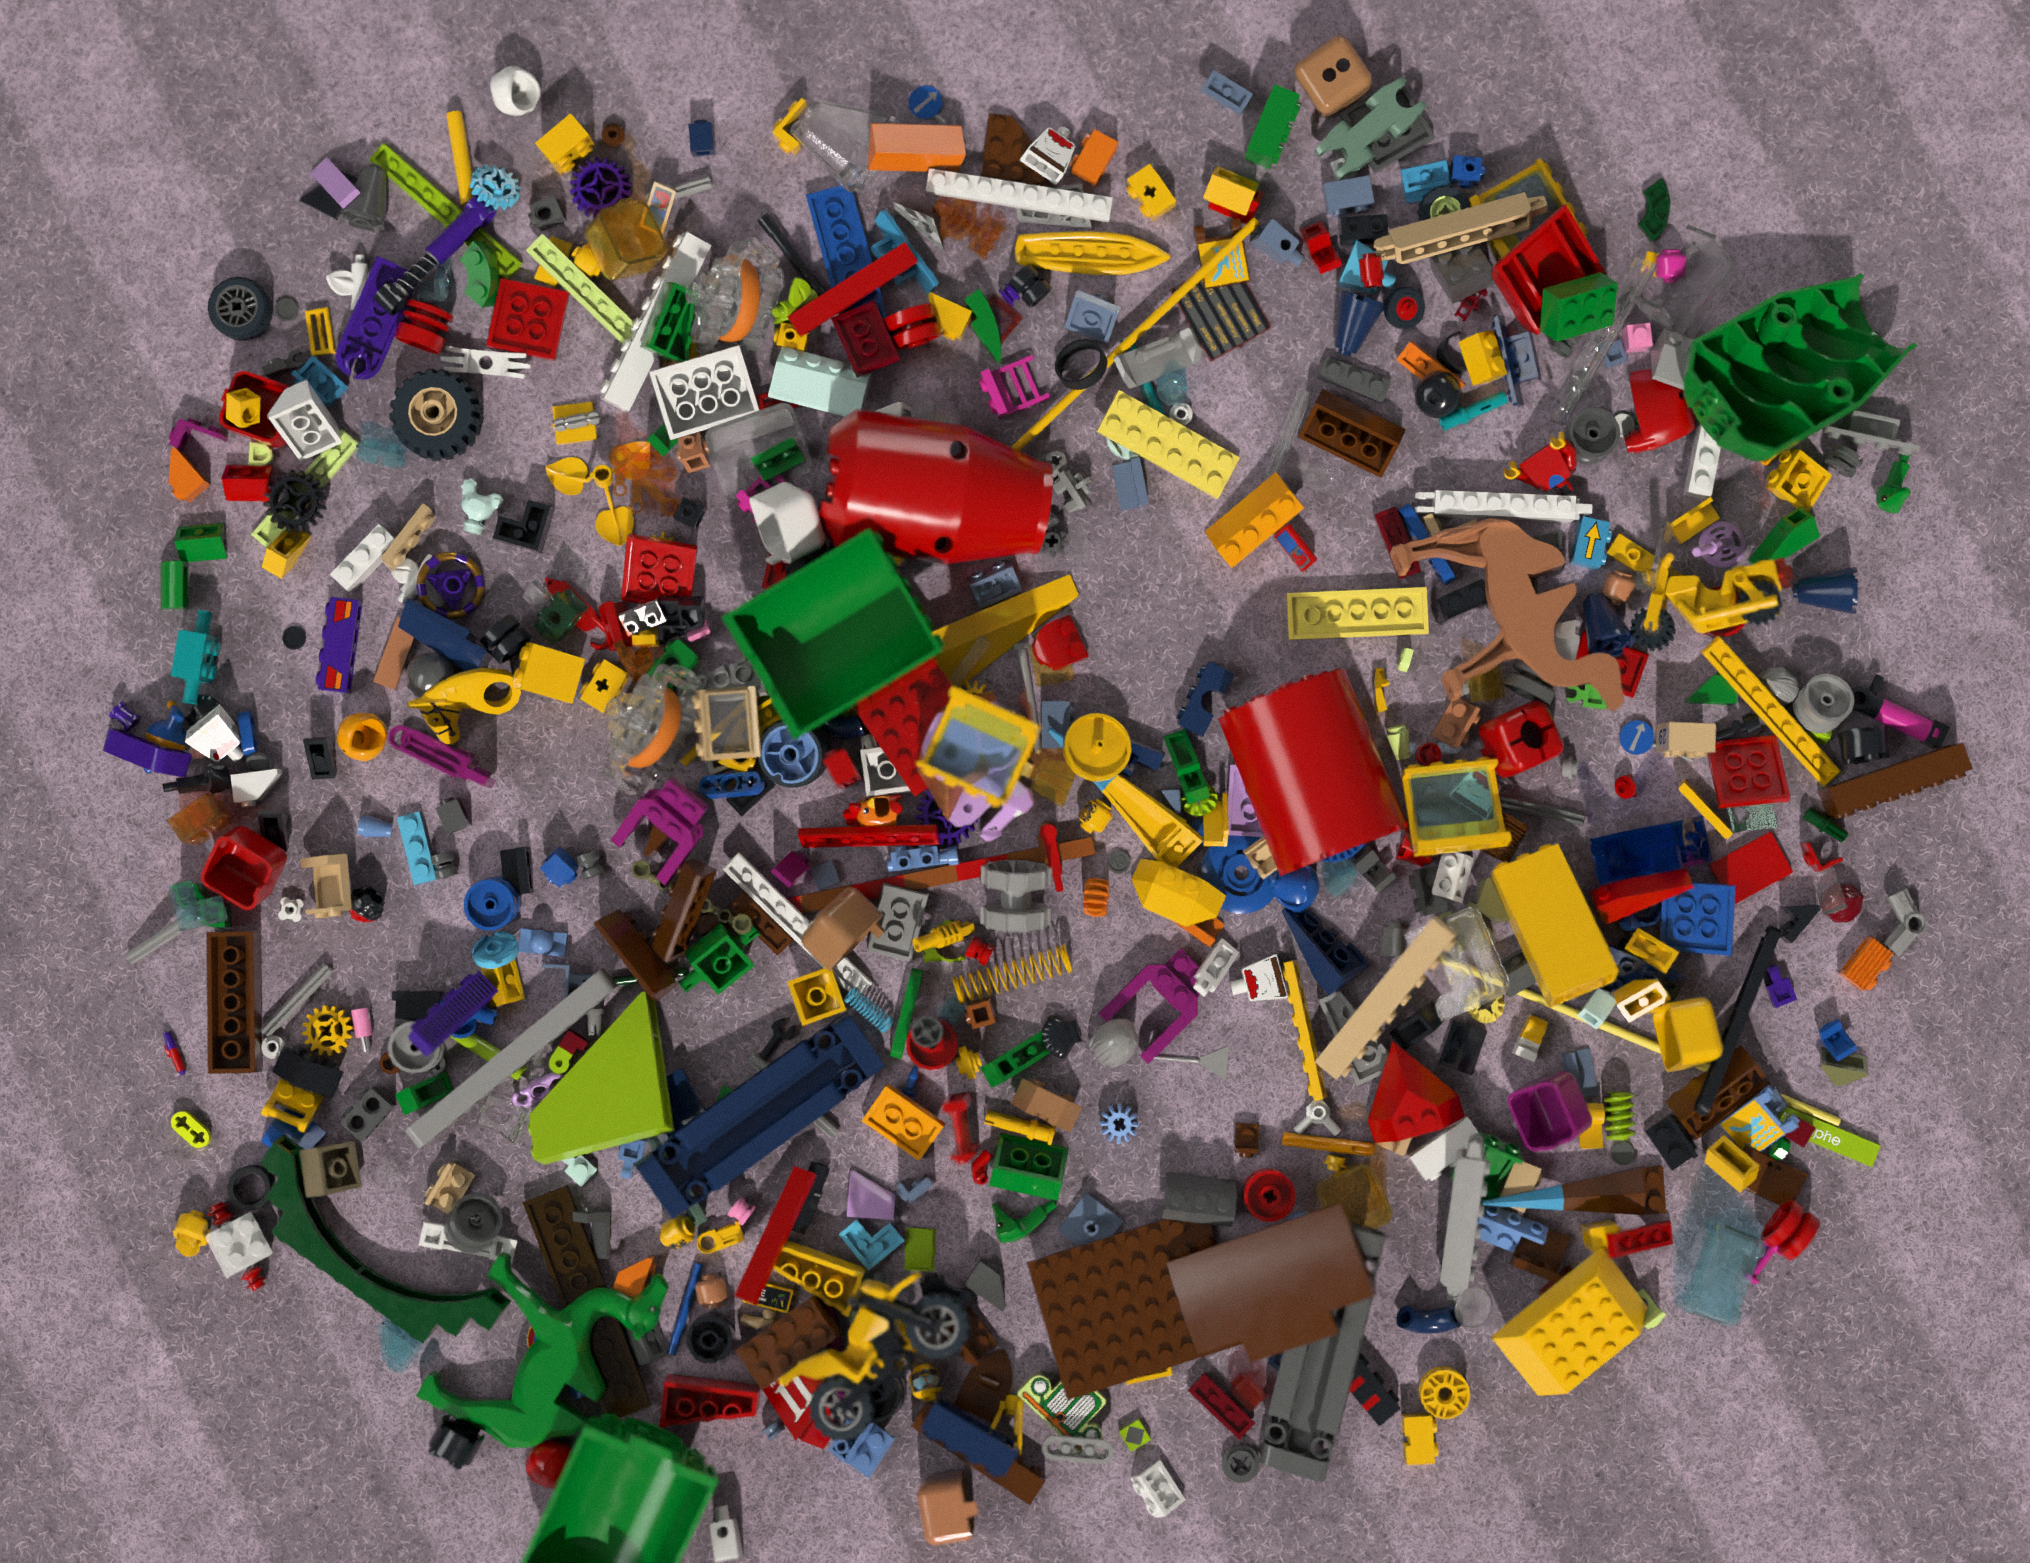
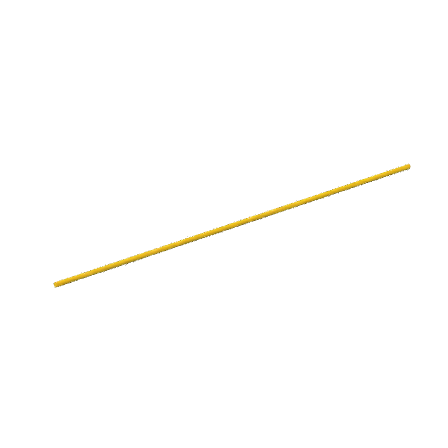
[679,217,1260,767]

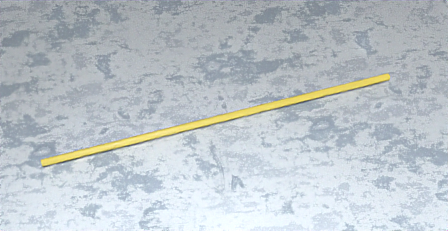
[1439,953,1841,1127]

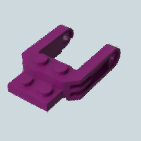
[388,725,496,788]
[611,776,709,885]
[1098,948,1201,1064]

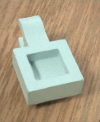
[562,1155,598,1187]

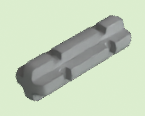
[554,410,600,432]

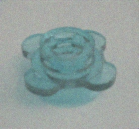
[938,996,966,1024]

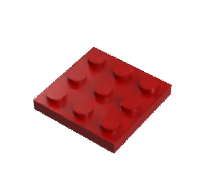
[486,278,570,361]
[621,533,698,604]
[1707,735,1791,808]

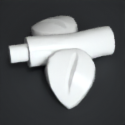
[326,255,369,311]
[391,553,445,606]

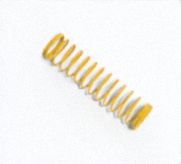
[952,944,1073,1005]

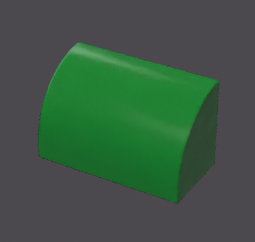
[160,561,189,610]

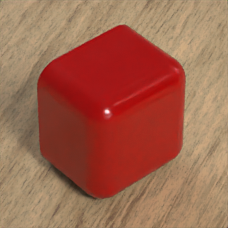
[219,371,289,448]
[201,826,287,910]

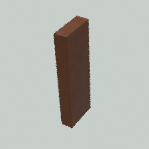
[727,890,794,956]

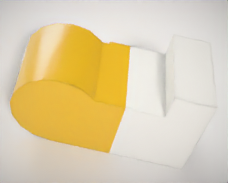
[1511,1014,1548,1062]

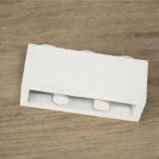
[1683,424,1721,500]
[330,524,395,593]
[1407,1116,1479,1181]

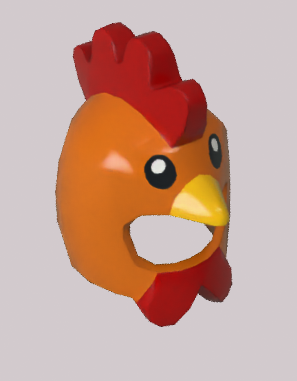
[843,794,903,827]

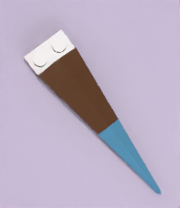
[1481,1166,1666,1215]

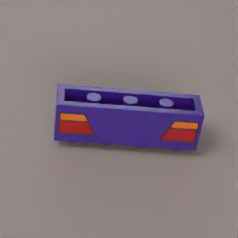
[316,597,363,694]

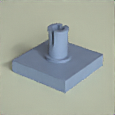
[1064,290,1121,345]
[1058,1193,1123,1246]

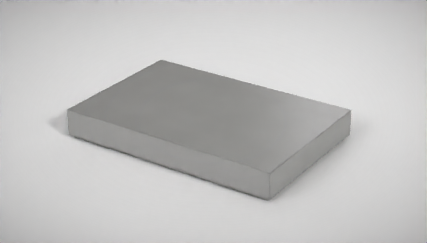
[867,882,929,962]

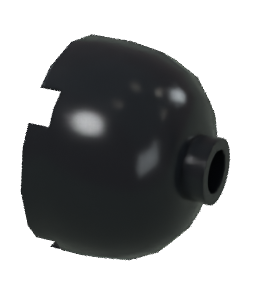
[1414,370,1462,418]

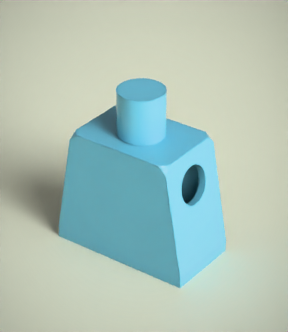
[1337,241,1397,294]

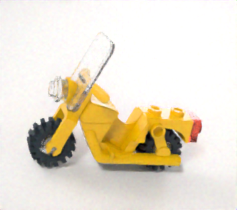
[1630,521,1794,651]

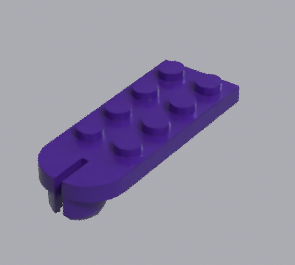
[335,256,418,380]

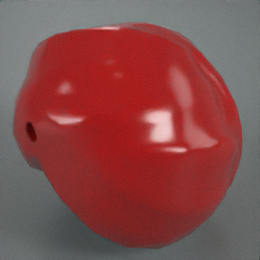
[526,1439,573,1489]

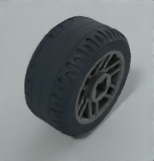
[208,277,273,341]

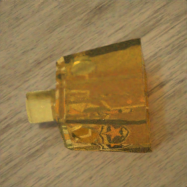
[1021,758,1076,808]

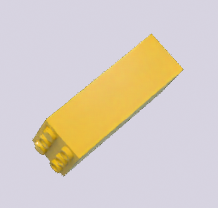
[1491,843,1619,1008]

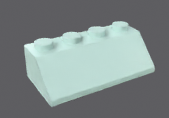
[768,346,872,416]

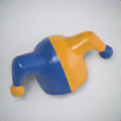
[144,700,187,773]

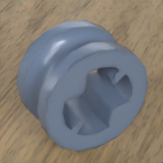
[762,1418,785,1441]

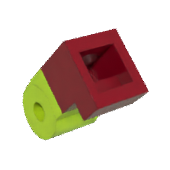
[549,1029,591,1074]

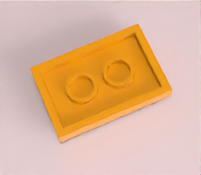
[862,1083,946,1161]

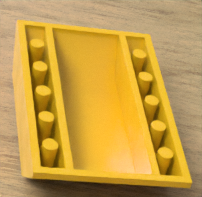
[1491,1247,1648,1396]

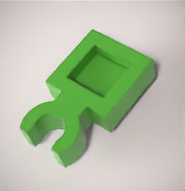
[1567,683,1606,709]

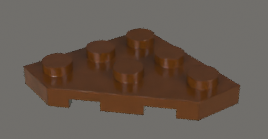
[981,113,1051,187]

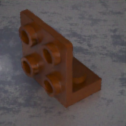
[1509,1229,1570,1283]
[945,1306,998,1367]

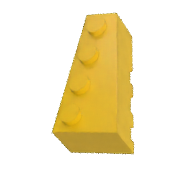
[774,1240,866,1318]

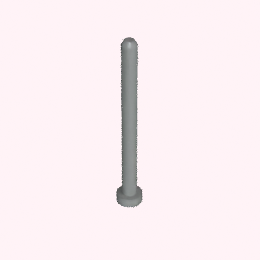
[1013,642,1043,754]

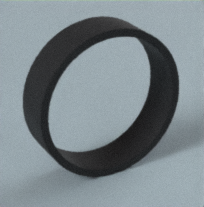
[1055,339,1107,390]

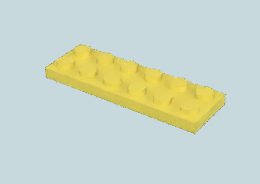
[1096,390,1240,499]
[1286,587,1429,640]

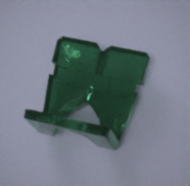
[1728,803,1778,833]

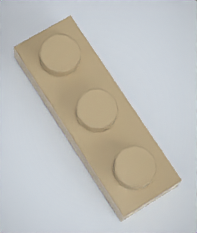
[380,503,435,571]

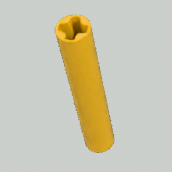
[446,111,476,206]

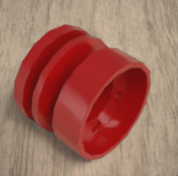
[394,299,454,355]

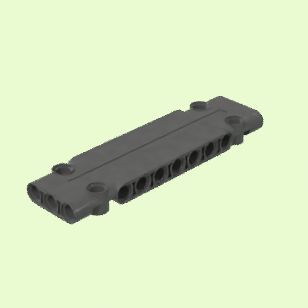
[1259,1222,1387,1482]

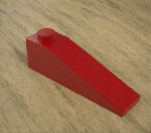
[1590,869,1694,925]

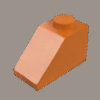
[168,447,211,503]

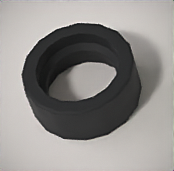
[228,1165,275,1211]

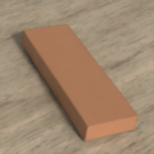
[373,617,416,690]

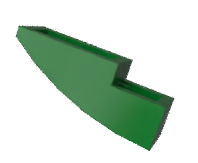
[964,289,1002,365]
[1163,729,1210,805]

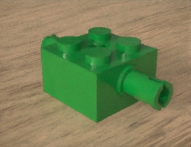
[678,923,761,995]

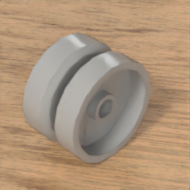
[1793,674,1854,733]
[388,1021,445,1073]

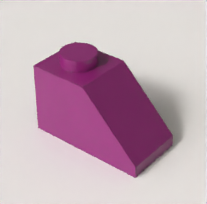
[771,851,810,888]

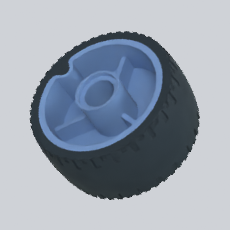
[758,719,831,788]

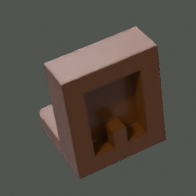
[1234,1123,1259,1158]

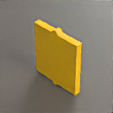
[552,402,597,445]

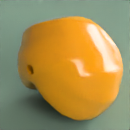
[336,712,388,762]

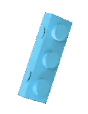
[397,812,436,885]

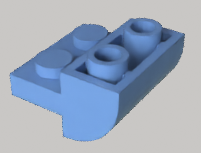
[828,1410,896,1478]

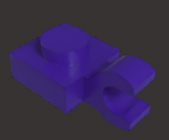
[1765,964,1797,1008]

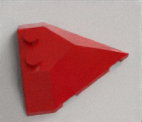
[1367,1040,1465,1143]

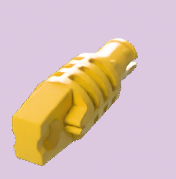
[912,920,975,952]

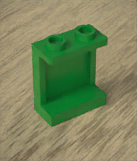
[1450,1132,1524,1201]

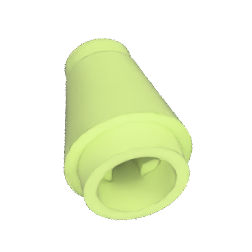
[1386,724,1410,760]

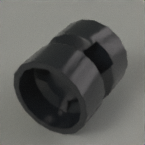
[1008,264,1052,308]

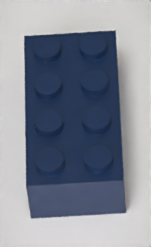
[921,1396,1018,1477]

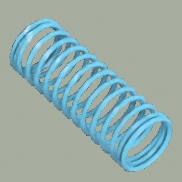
[844,987,894,1033]

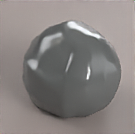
[406,652,455,698]

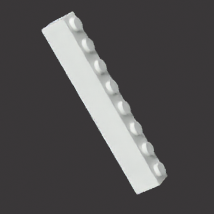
[600,232,712,411]

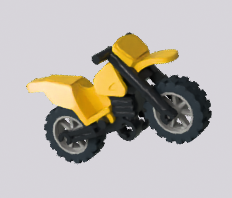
[779,1271,971,1441]

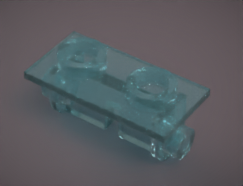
[356,438,408,469]

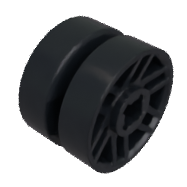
[480,614,532,664]

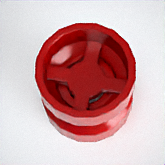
[1416,743,1442,767]
[964,935,995,966]

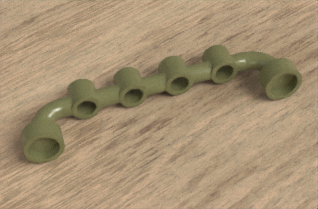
[632,860,753,934]

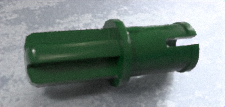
[1802,806,1848,842]

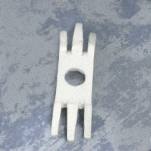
[441,346,531,379]

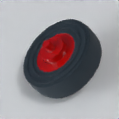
[1383,287,1425,329]

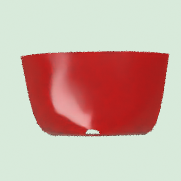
[1630,369,1695,451]

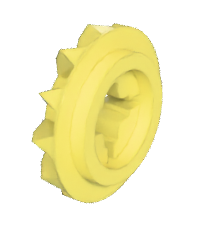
[1467,986,1505,1023]

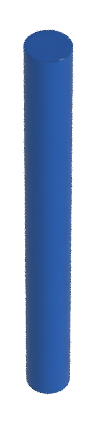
[667,1262,703,1355]

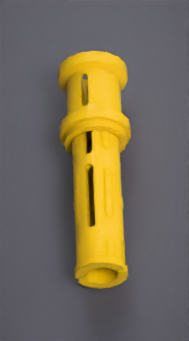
[984,1109,1056,1146]

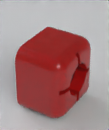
[1479,700,1564,778]

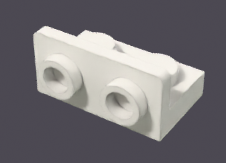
[1432,852,1474,903]
[1131,1460,1186,1518]

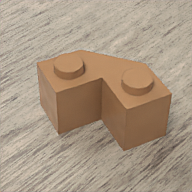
[1011,1078,1082,1132]

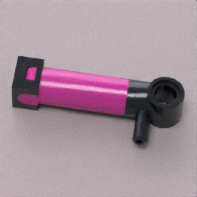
[1851,675,1950,749]

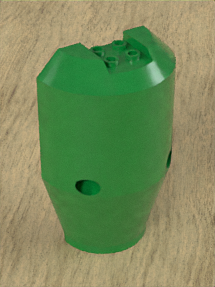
[1684,273,1917,462]

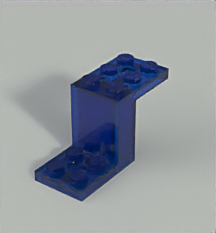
[1590,815,1713,885]

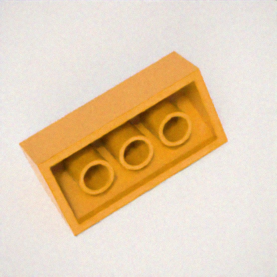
[1204,472,1306,568]

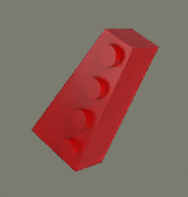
[659,1374,761,1428]

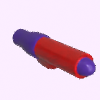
[163,1031,186,1075]

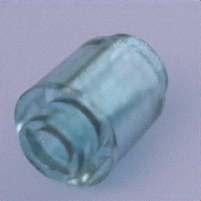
[1323,864,1358,898]

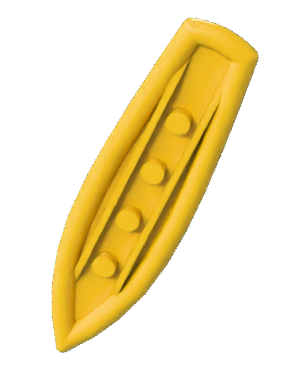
[1015,231,1171,275]

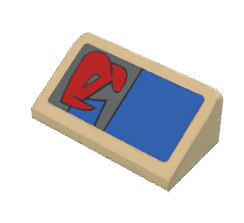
[641,181,677,235]

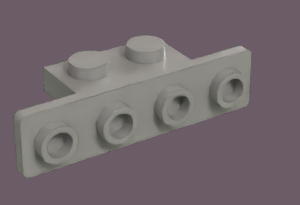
[1823,410,1920,456]

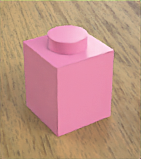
[1622,323,1653,353]

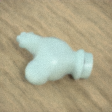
[461,478,504,535]

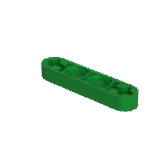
[890,968,924,1059]

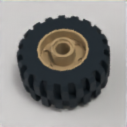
[389,368,484,461]

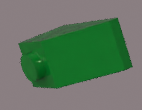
[1685,671,1737,705]
[395,1071,454,1116]

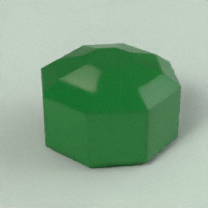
[1769,1136,1791,1160]

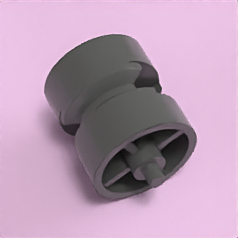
[912,1016,944,1047]

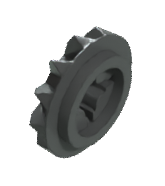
[1222,1444,1260,1483]

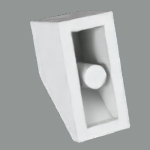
[231,769,283,807]

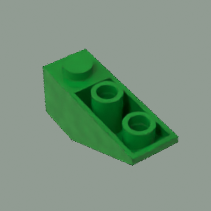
[1748,506,1820,565]

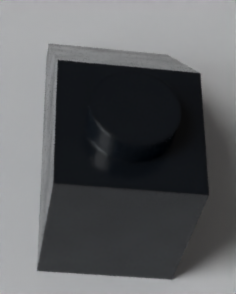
[1389,1000,1447,1051]

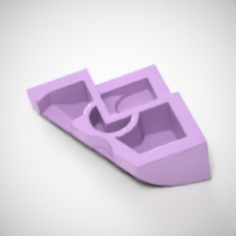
[847,1170,896,1220]

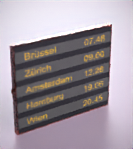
[1169,279,1271,362]

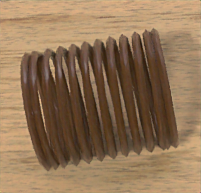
[1480,812,1529,864]

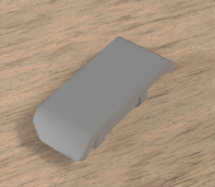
[1114,327,1202,389]

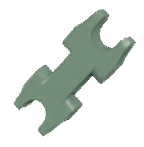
[1314,76,1427,181]

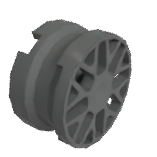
[1825,444,1863,478]

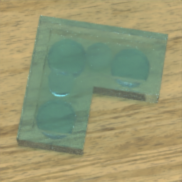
[168,880,228,932]

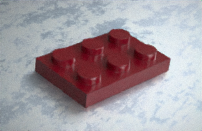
[831,301,900,378]

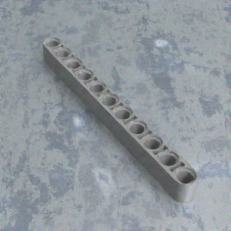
[405,968,618,1149]

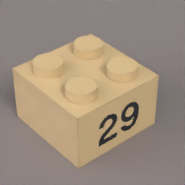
[1656,722,1716,758]

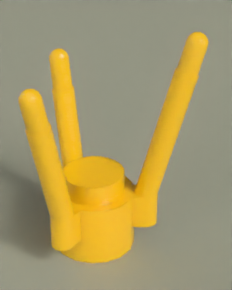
[991,1395,1024,1456]

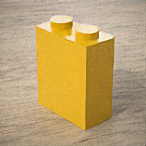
[513,642,585,704]

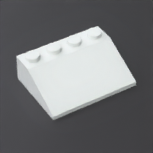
[649,345,760,440]

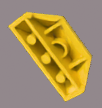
[1131,859,1226,927]

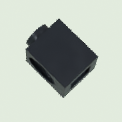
[673,497,707,531]

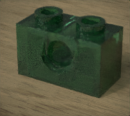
[533,588,589,645]

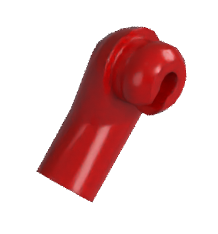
[971,1149,993,1185]

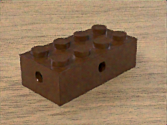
[735,1295,843,1390]

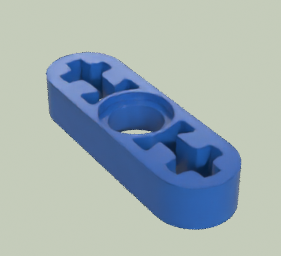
[698,771,765,799]

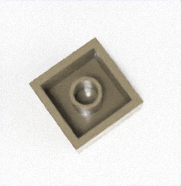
[299,1141,362,1197]

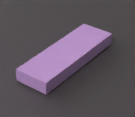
[310,157,360,209]

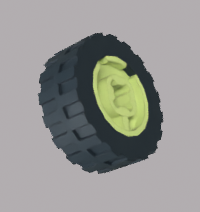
[1417,186,1471,221]

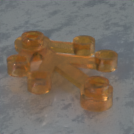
[608,445,679,517]

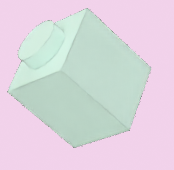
[1577,988,1616,1029]

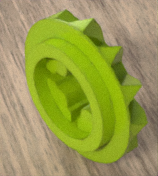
[1181,782,1218,816]

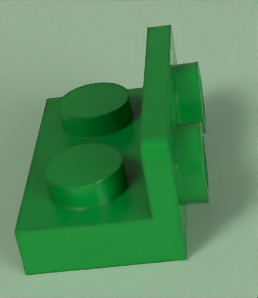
[751,437,805,482]

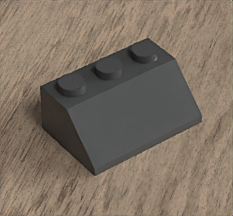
[1161,1172,1237,1227]

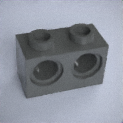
[340,1087,396,1142]

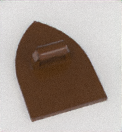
[954,1349,1012,1422]

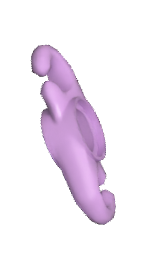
[512,1072,565,1108]

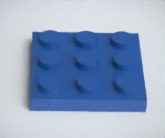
[1660,882,1736,956]

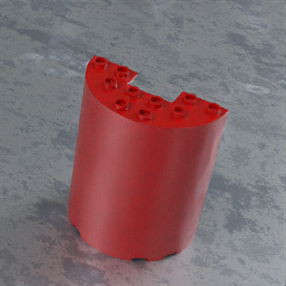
[1218,668,1409,876]

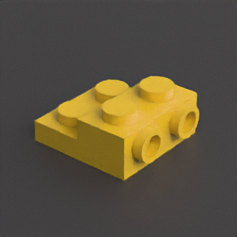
[1765,448,1832,512]

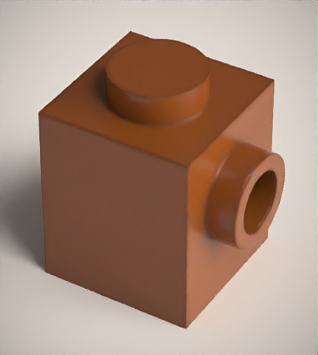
[964,997,997,1029]

